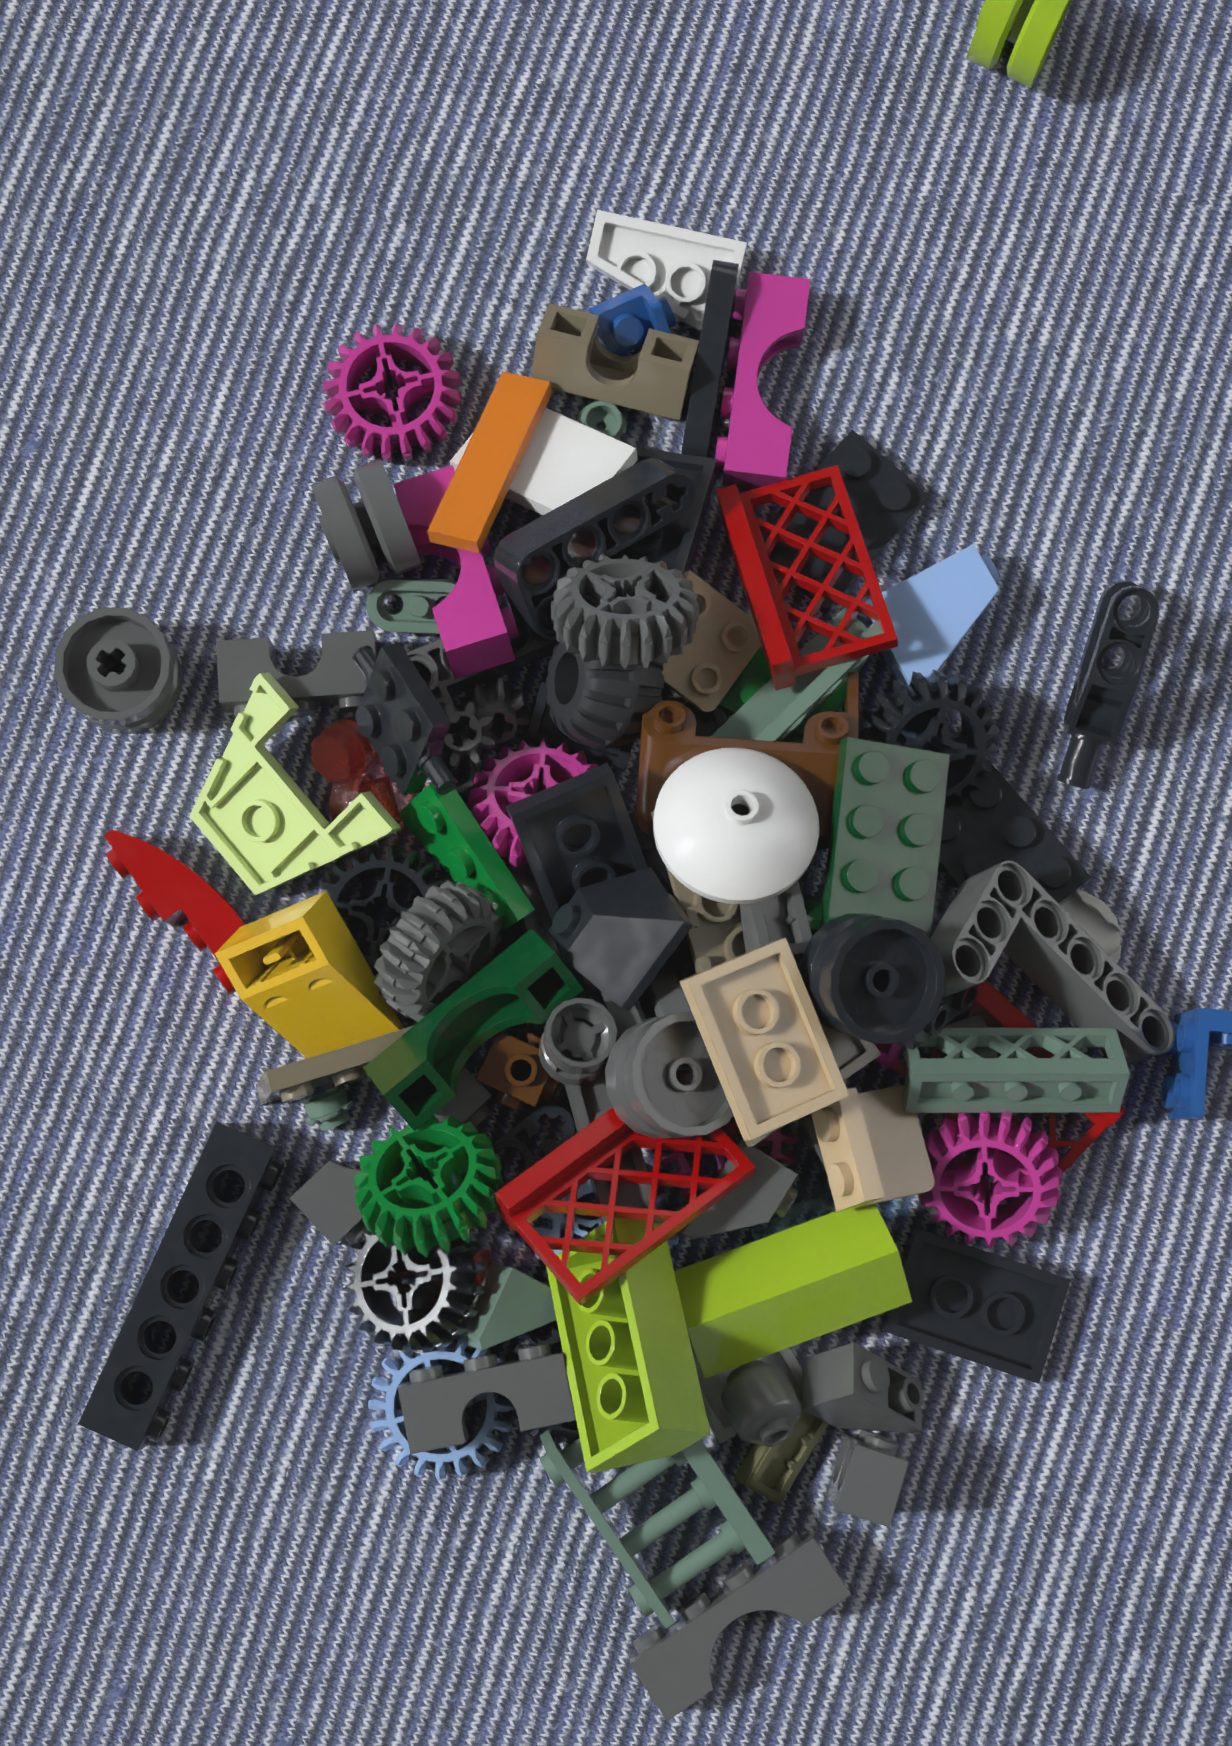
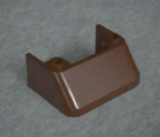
[636,672,859,849]

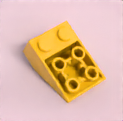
[215,891,404,1058]

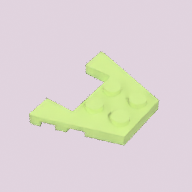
[189,672,400,895]

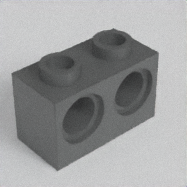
[826,1429,909,1527]

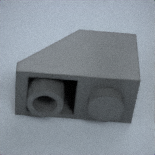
[802,1342,923,1434]

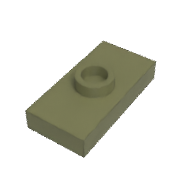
[734,1383,828,1505]

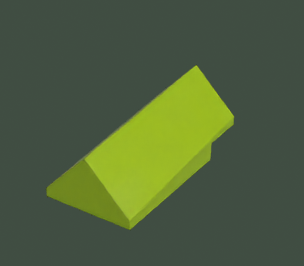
[674,1204,912,1378]

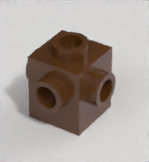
[476,1031,559,1112]

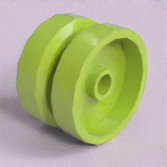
[966,0,1072,88]

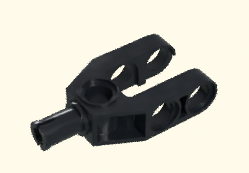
[1057,580,1160,789]

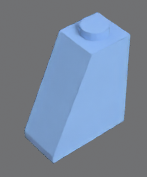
[859,544,1000,686]

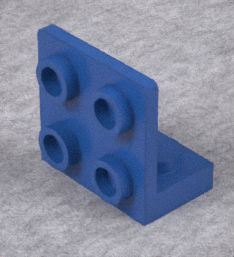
[1161,1008,1232,1121]

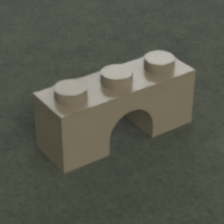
[531,303,699,421]

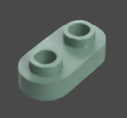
[366,577,457,634]

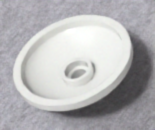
[653,748,819,904]

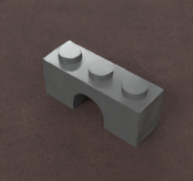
[216,630,379,718]
[398,1343,576,1454]

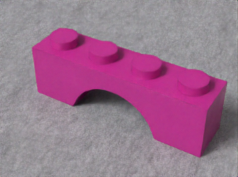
[715,272,811,489]
[393,465,520,679]

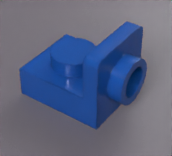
[589,284,676,356]

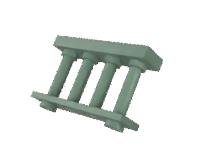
[539,1429,776,1629]

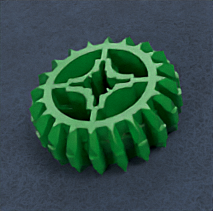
[354,1114,504,1257]

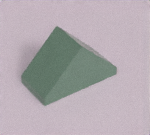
[459,1262,556,1350]

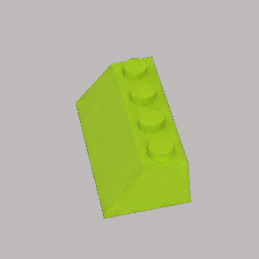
[546,1218,711,1473]

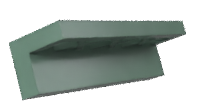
[711,607,882,742]
[902,1028,1130,1113]

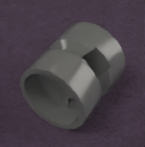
[539,998,617,1085]

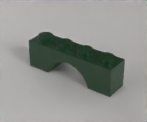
[363,929,584,1131]

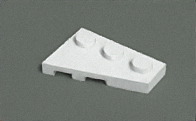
[586,210,747,333]

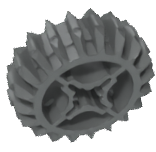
[551,555,699,669]
[374,881,503,1022]

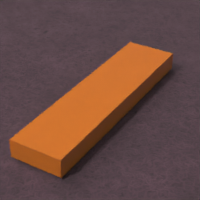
[427,371,552,553]

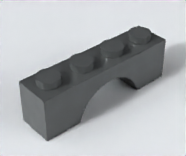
[289,1066,493,1246]
[629,1531,851,1721]

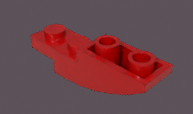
[104,829,247,995]

